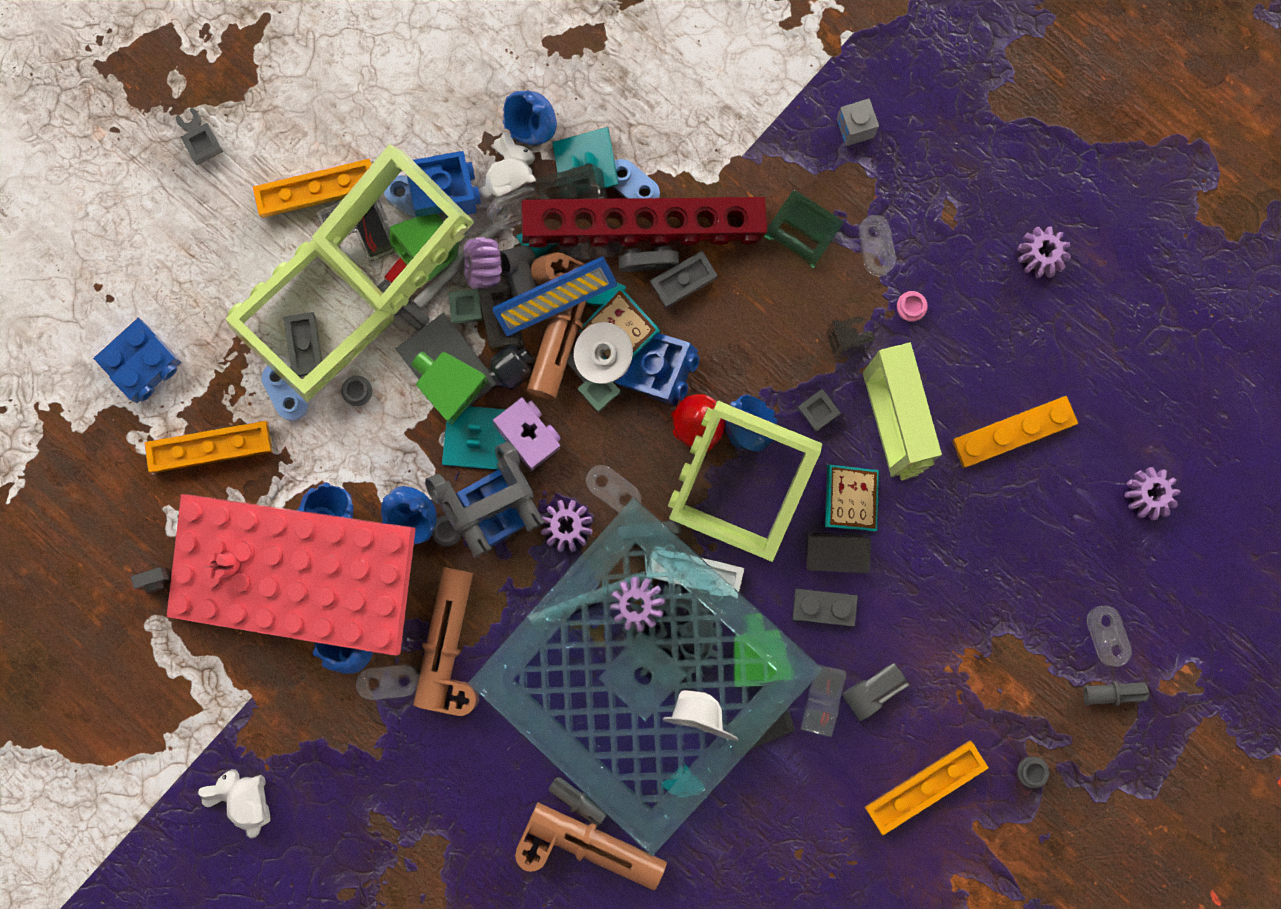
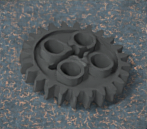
[622,585,722,687]

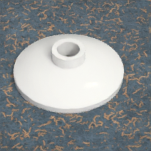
[574,322,633,384]

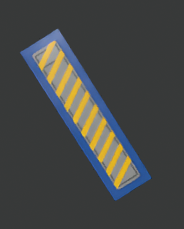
[493,256,617,336]

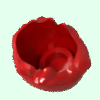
[671,394,726,453]

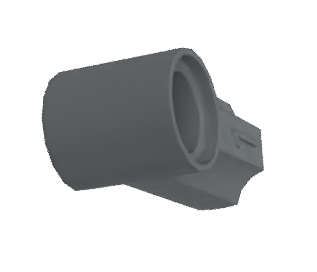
[500,245,538,298]
[842,663,909,721]

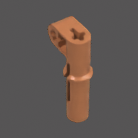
[527,252,587,400]
[413,567,479,716]
[515,802,667,891]

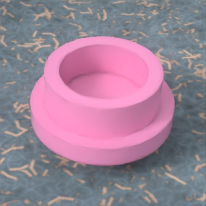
[897,291,927,322]

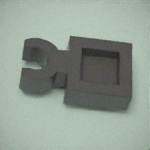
[176,108,224,166]

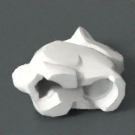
[479,132,538,205]
[198,769,270,839]

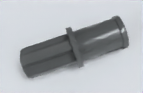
[377,279,429,330]
[1083,681,1149,706]
[548,777,608,828]

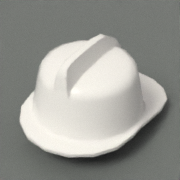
[663,690,739,741]

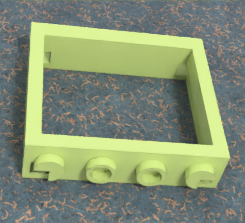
[312,144,474,314]
[226,239,395,402]
[863,342,942,480]
[668,401,822,562]

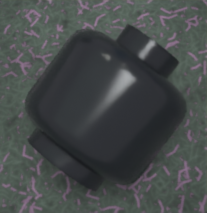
[488,344,535,390]

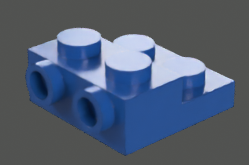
[406,151,481,218]
[93,317,182,403]
[615,333,700,406]
[456,470,525,547]

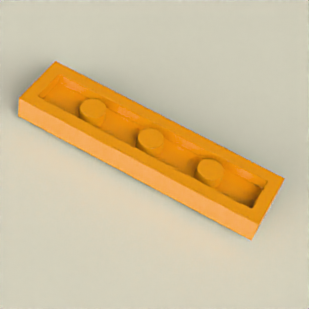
[253,158,372,218]
[952,395,1078,469]
[144,421,273,473]
[864,741,988,835]

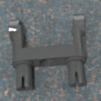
[425,441,545,558]

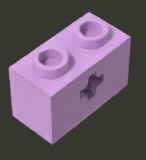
[493,398,561,472]

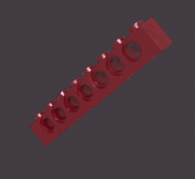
[521,197,767,248]

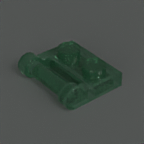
[765,189,844,268]

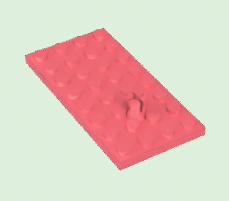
[167,494,416,656]

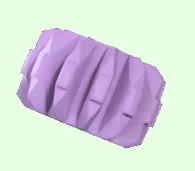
[1018,226,1071,278]
[463,237,502,290]
[1124,467,1181,520]
[541,500,593,552]
[610,577,665,632]

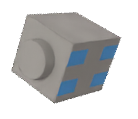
[837,98,879,146]

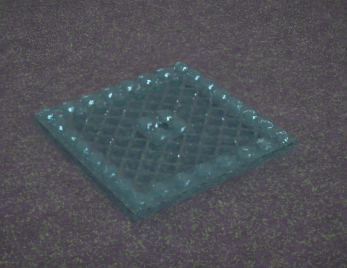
[468,497,823,856]

